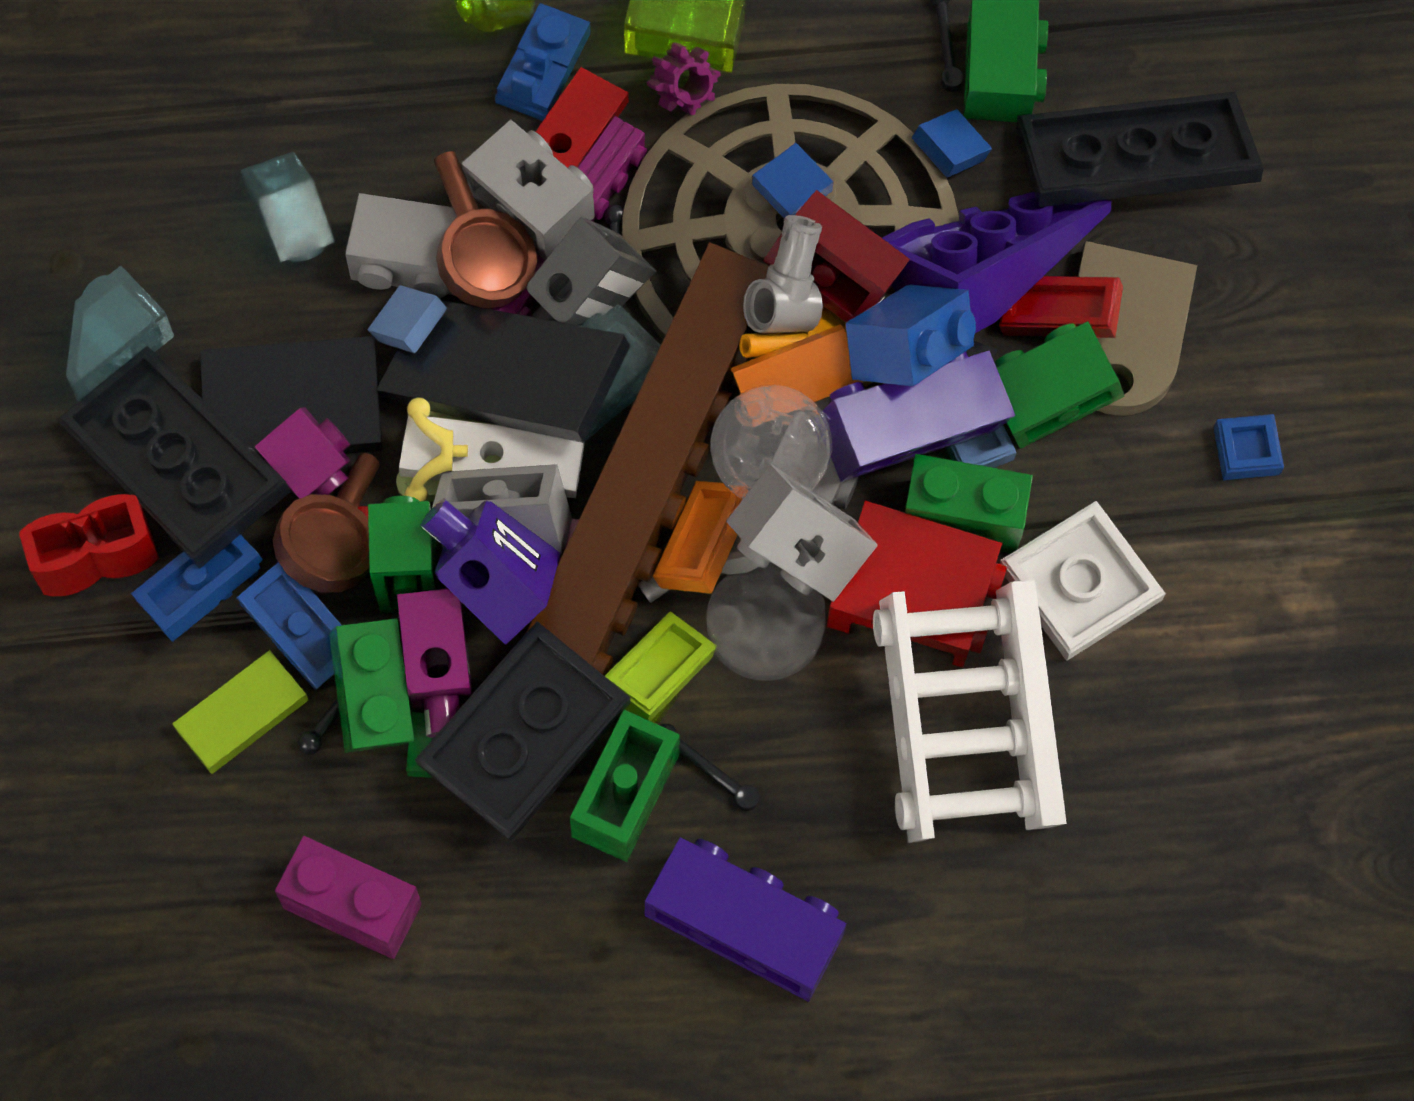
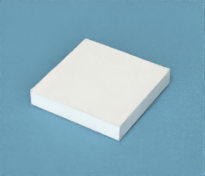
[999,501,1166,661]

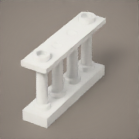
[873,580,1067,843]

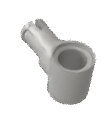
[743,215,823,333]

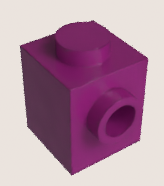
[254,407,351,499]

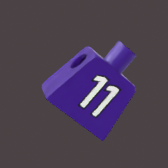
[421,498,561,644]

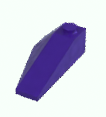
[882,192,1111,333]

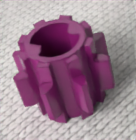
[647,42,721,115]

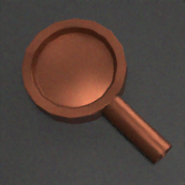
[434,151,537,308]
[273,453,380,592]

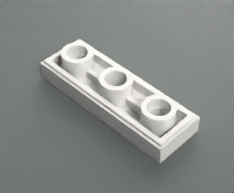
[399,415,584,498]

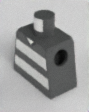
[526,217,656,329]

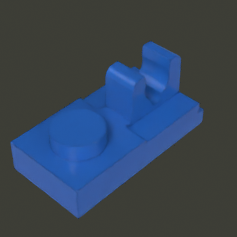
[495,3,591,121]
[131,534,263,642]
[236,562,342,690]

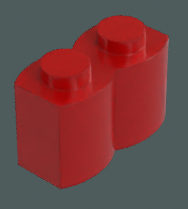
[19,494,159,596]

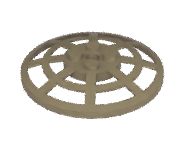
[622,84,959,386]

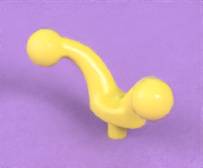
[404,397,468,501]

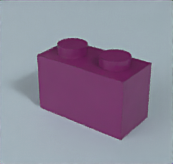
[275,835,422,959]

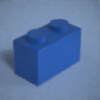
[846,285,976,386]

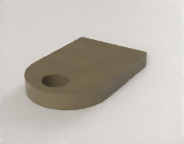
[1077,241,1197,416]

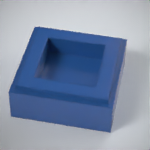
[912,109,992,178]
[752,143,834,219]
[1213,414,1284,480]

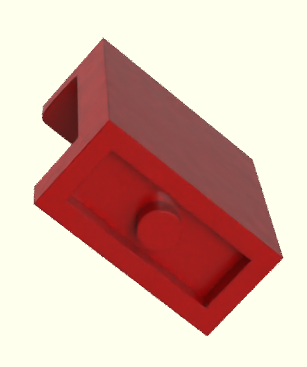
[826,501,1008,668]

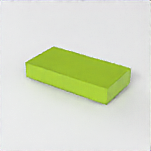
[605,611,717,721]
[172,650,309,774]

